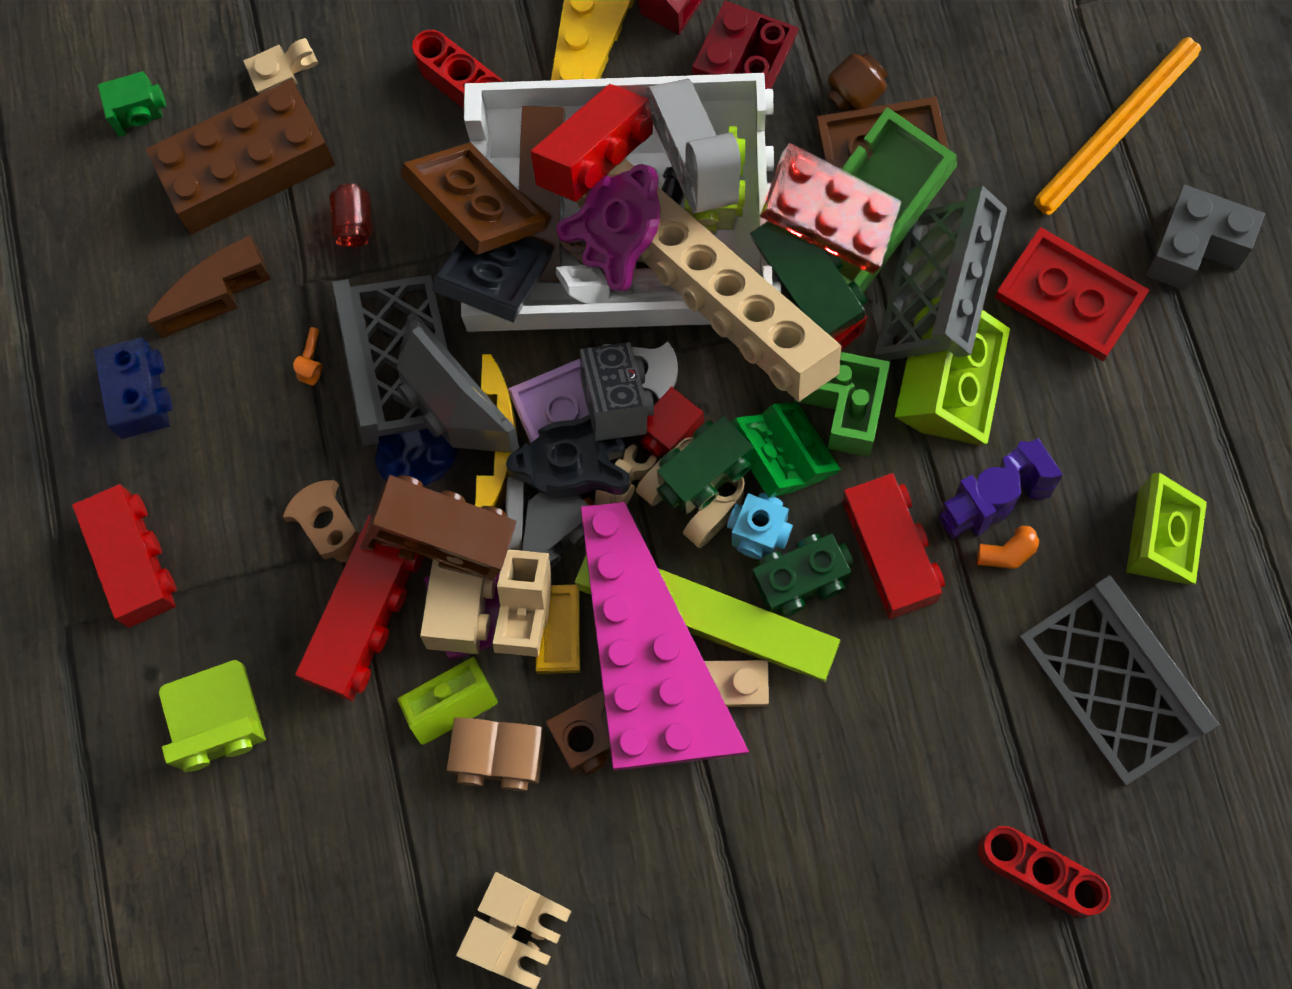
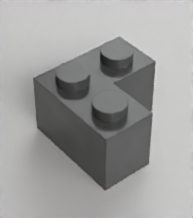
[1145,184,1266,291]

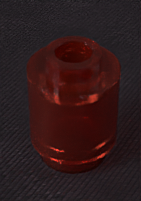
[329,184,373,248]

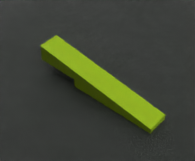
[575,556,840,682]

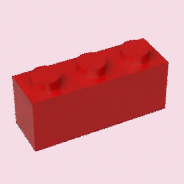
[530,84,653,202]
[842,473,945,620]
[72,484,177,628]

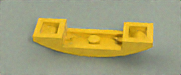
[475,354,518,509]

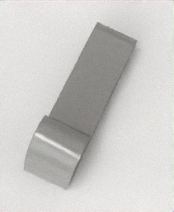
[646,78,741,213]

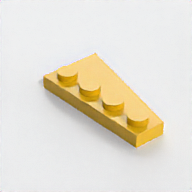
[551,0,635,80]

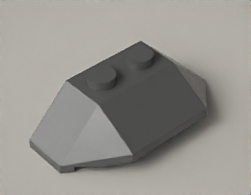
[397,311,519,453]

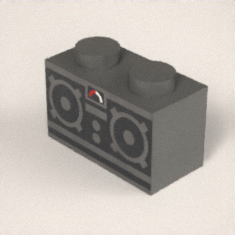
[580,342,654,441]

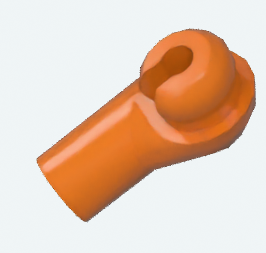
[977,526,1039,569]

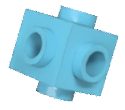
[727,493,793,559]

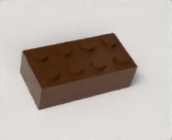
[146,79,336,235]

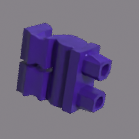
[939,438,1063,539]

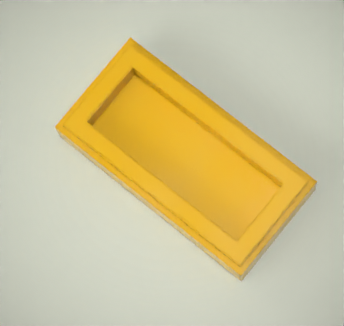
[536,585,581,674]

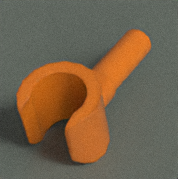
[293,327,322,386]

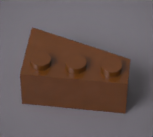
[360,475,517,581]

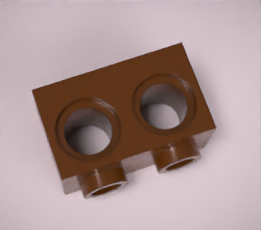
[546,690,611,776]

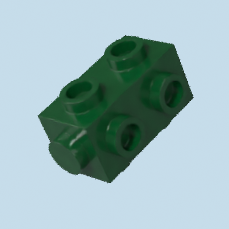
[656,415,753,515]
[752,534,854,618]

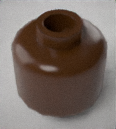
[827,53,888,112]

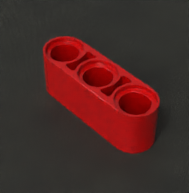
[412,30,503,109]
[978,826,1111,918]

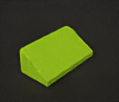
[397,656,498,745]

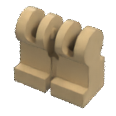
[456,872,572,989]

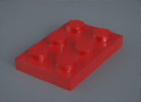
[995,227,1150,362]

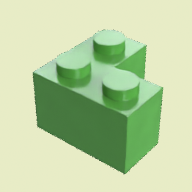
[795,352,890,458]

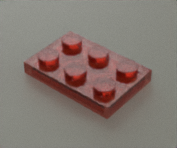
[760,143,901,275]

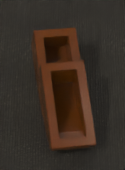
[147,235,271,338]

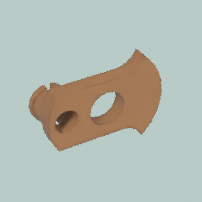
[283,480,360,562]

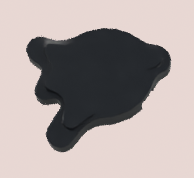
[506,415,631,498]

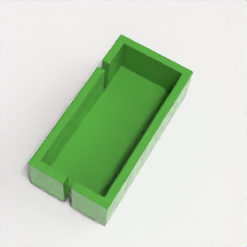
[809,107,957,293]

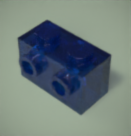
[94,337,173,439]

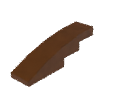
[519,106,565,283]

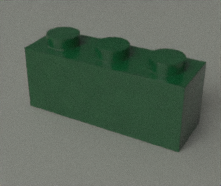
[750,204,868,339]

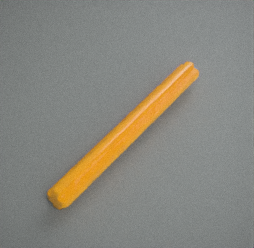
[1034,37,1201,215]

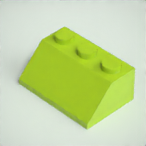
[895,297,1010,445]

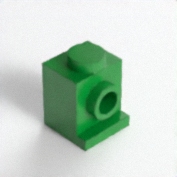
[98,71,166,137]

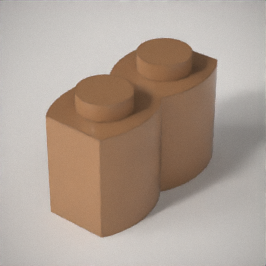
[447,718,546,791]

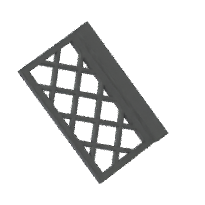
[874,185,1007,361]
[332,275,448,446]
[1020,575,1220,786]

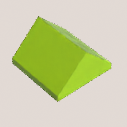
[1126,473,1207,585]

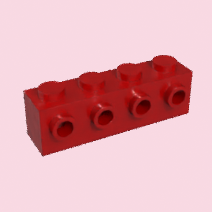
[295,515,424,702]

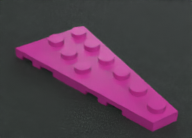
[581,502,749,771]

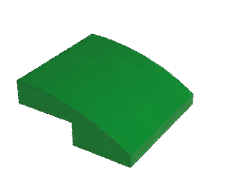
[731,402,841,498]

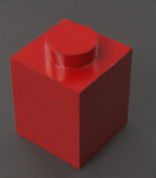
[640,386,704,458]

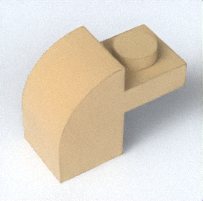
[493,550,551,657]

